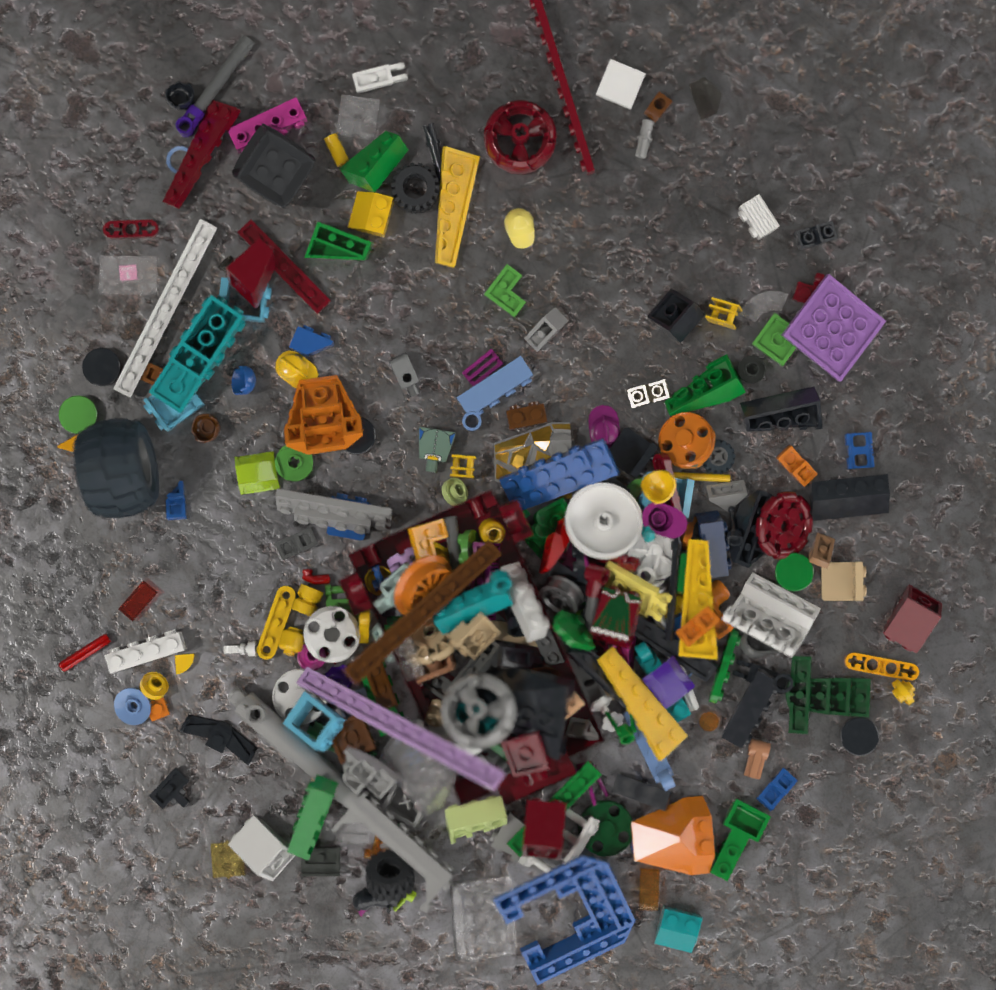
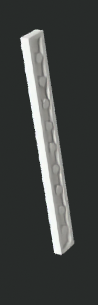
[113,219,217,398]

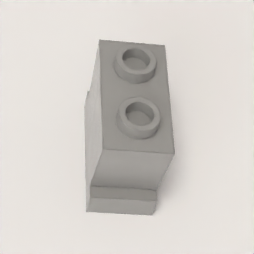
[489,811,525,862]

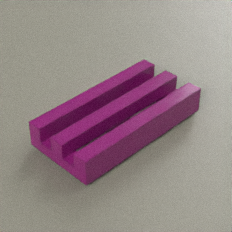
[462,349,503,386]

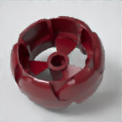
[484,100,557,175]

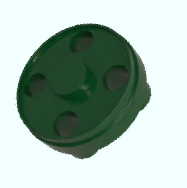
[578,800,633,857]

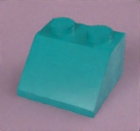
[654,905,703,953]

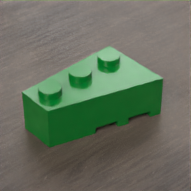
[339,131,408,193]
[304,222,374,260]

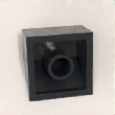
[647,288,705,344]

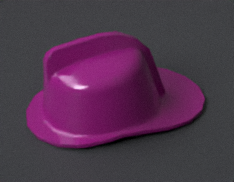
[588,405,620,449]
[642,503,687,539]

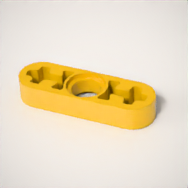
[359,609,370,644]

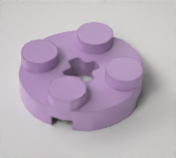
[387,547,416,573]

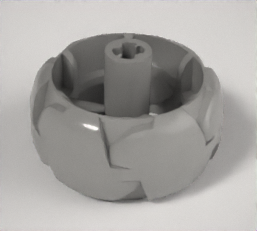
[441,673,517,749]

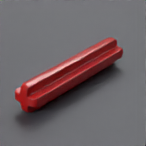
[59,634,111,672]

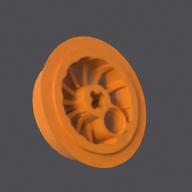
[394,555,452,615]

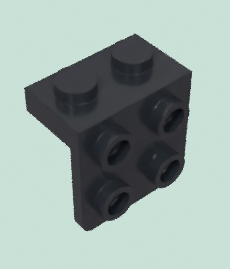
[609,427,659,479]

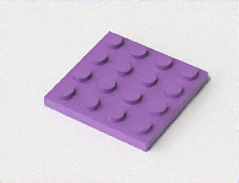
[781,274,886,382]

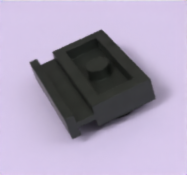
[301,847,340,876]

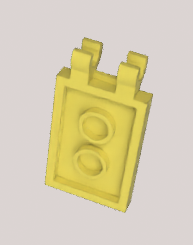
[604,560,672,621]

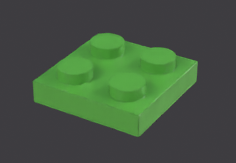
[752,313,796,366]

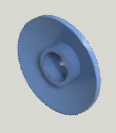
[114,688,151,725]

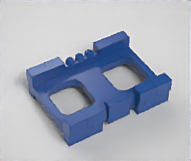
[844,432,875,470]

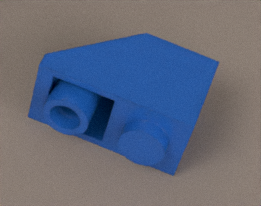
[289,325,334,357]

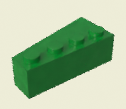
[287,774,339,861]

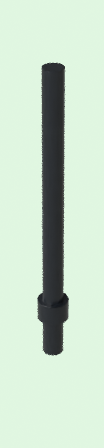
[665,536,683,642]

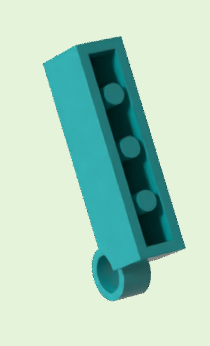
[433,570,513,635]
[634,642,691,723]

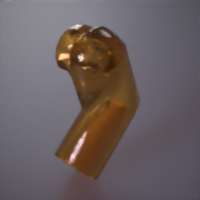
[364,836,383,860]

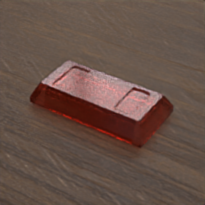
[118,580,158,622]

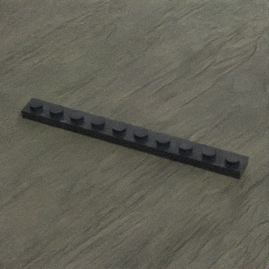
[544,560,718,682]

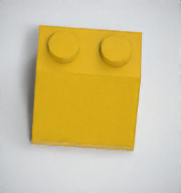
[348,191,394,238]

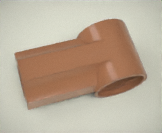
[743,738,771,780]

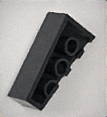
[740,386,822,432]

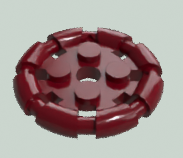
[756,491,813,560]

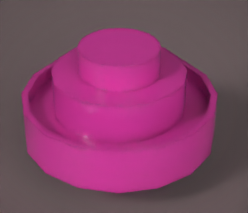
[297,644,326,671]

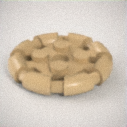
[399,617,455,665]

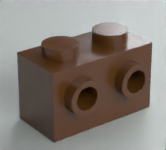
[506,401,547,431]

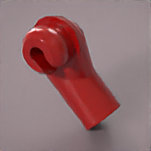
[302,569,330,585]

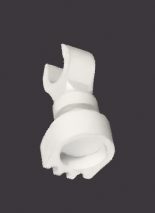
[224,641,258,657]

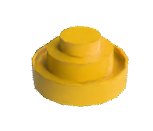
[139,672,169,700]
[892,679,915,705]

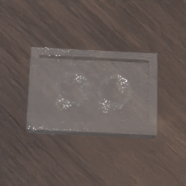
[99,256,158,295]

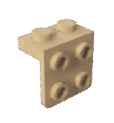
[821,562,867,601]

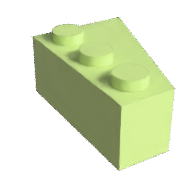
[445,796,507,844]

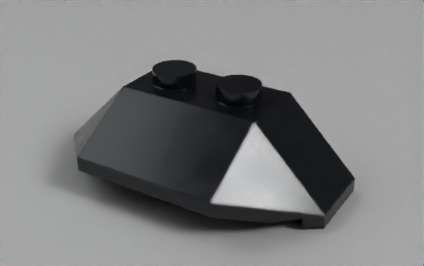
[729,489,774,568]

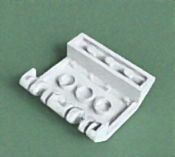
[722,573,821,658]

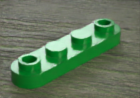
[708,629,741,704]

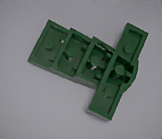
[785,656,871,734]

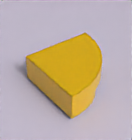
[175,653,195,674]

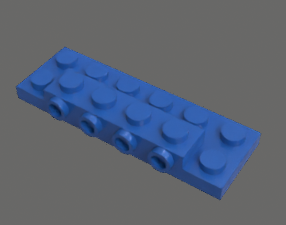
[499,438,619,511]

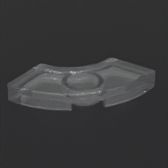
[738,291,788,322]

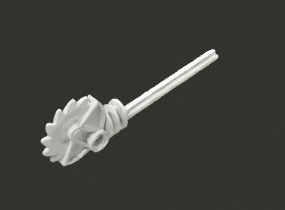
[625,534,700,712]

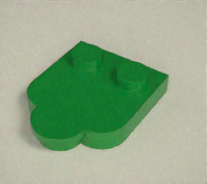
[531,498,568,542]
[553,611,596,651]

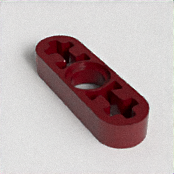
[103,220,160,239]

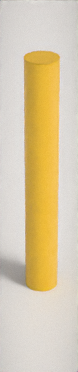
[673,472,730,482]

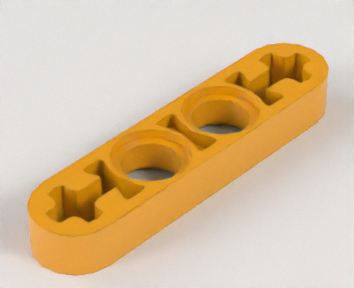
[844,653,919,681]

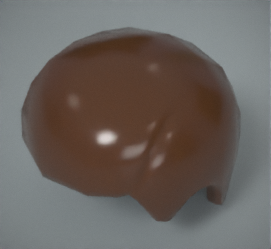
[191,413,220,443]

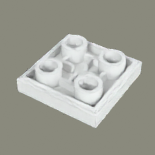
[596,59,646,110]

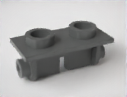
[535,628,565,666]

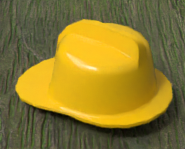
[275,351,318,388]

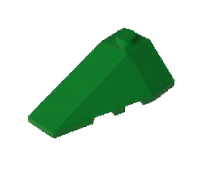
[665,354,746,416]

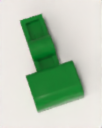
[710,798,771,882]

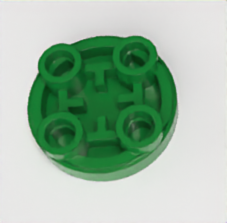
[775,553,814,591]

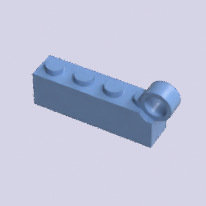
[457,356,533,431]
[622,710,676,791]

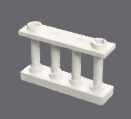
[518,809,600,872]

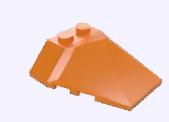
[284,375,363,455]
[631,796,715,875]

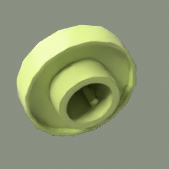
[442,477,468,506]

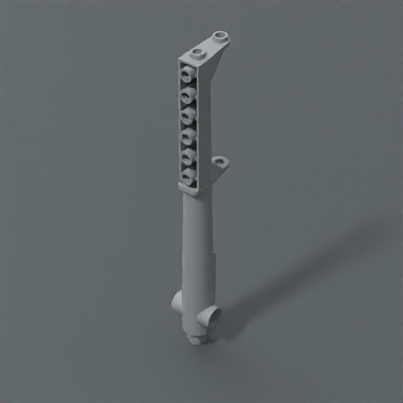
[227,686,455,912]

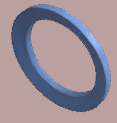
[166,146,188,173]

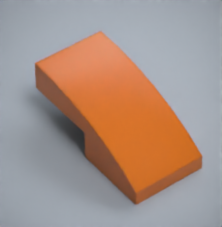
[776,445,818,487]
[675,606,720,647]

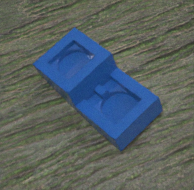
[756,768,798,811]

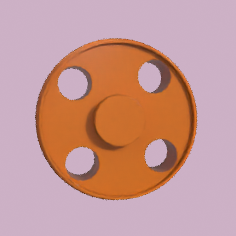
[658,412,716,469]

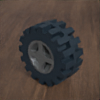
[702,439,735,474]

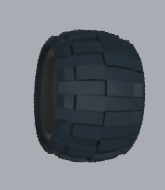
[73,418,159,519]

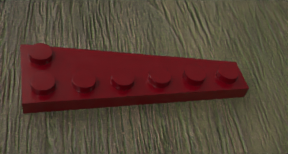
[162,100,241,209]

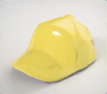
[504,208,535,249]

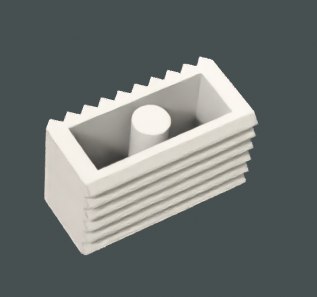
[738,194,780,240]

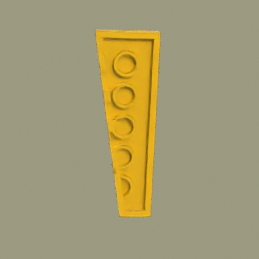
[435,146,480,268]
[678,539,717,659]
[597,647,688,761]

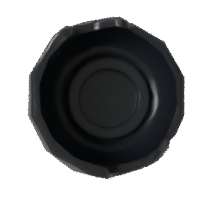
[165,81,194,110]

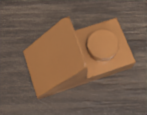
[808,532,835,569]

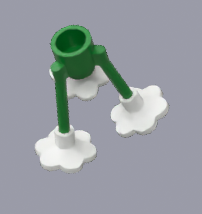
[590,696,637,745]

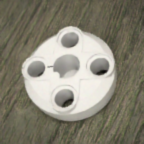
[304,606,360,663]
[272,668,328,725]

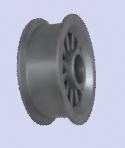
[539,576,584,614]

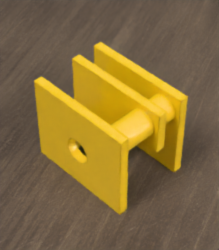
[705,297,743,330]
[450,454,476,479]

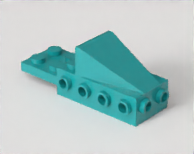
[149,295,246,414]

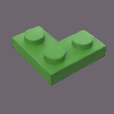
[484,264,526,318]

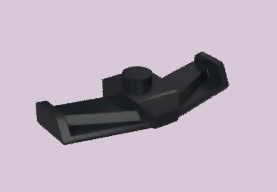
[179,715,258,766]

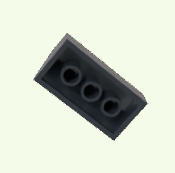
[808,474,890,521]

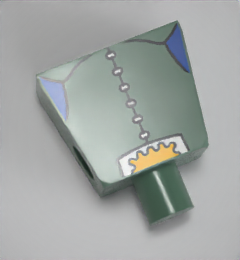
[419,427,456,473]

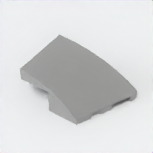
[343,747,400,801]

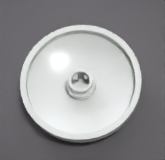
[565,483,643,559]

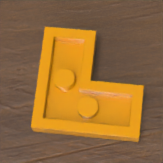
[408,518,448,561]

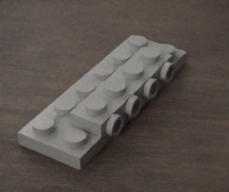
[275,489,392,534]

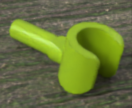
[393,890,417,912]

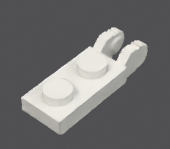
[352,63,408,93]

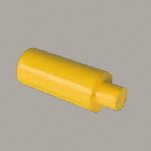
[324,133,349,167]

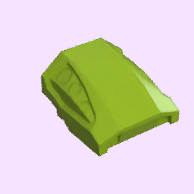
[234,451,280,495]

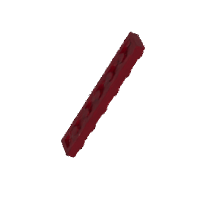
[237,219,331,315]

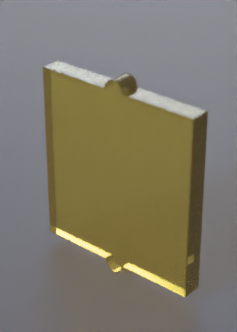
[211,841,245,878]

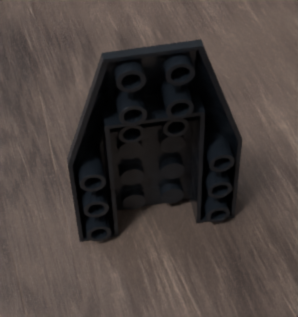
[475,667,575,761]

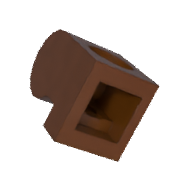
[644,91,673,123]

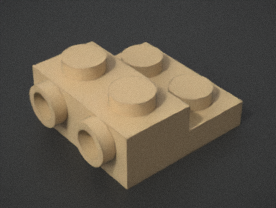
[449,612,501,660]

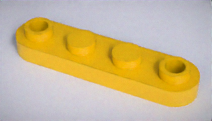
[257,586,296,660]

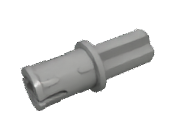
[635,119,654,158]

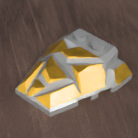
[494,422,572,499]

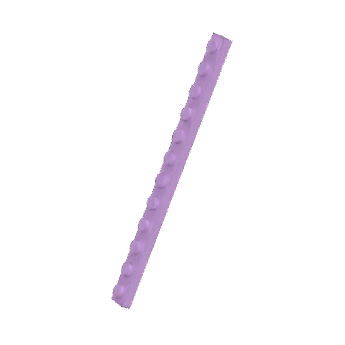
[296,667,505,792]

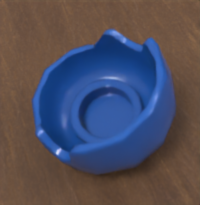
[232,366,256,395]

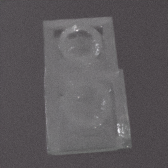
[395,636,425,681]

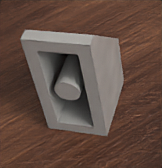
[524,307,568,352]

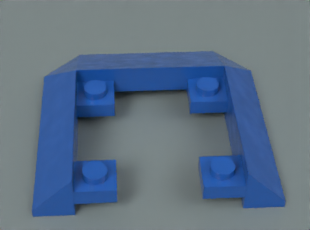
[493,855,635,985]

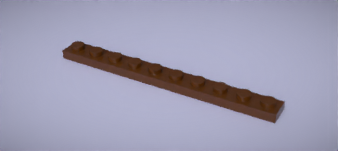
[343,540,502,685]

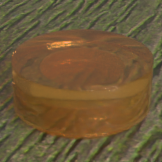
[699,712,719,732]

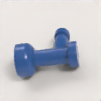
[371,565,395,591]

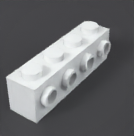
[500,562,550,643]
[104,629,187,674]

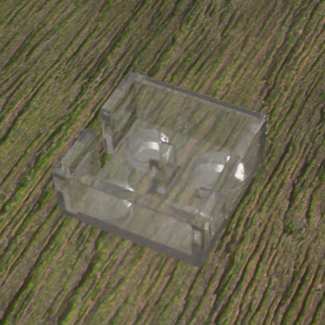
[336,95,380,140]

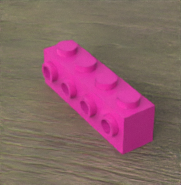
[228,97,308,153]

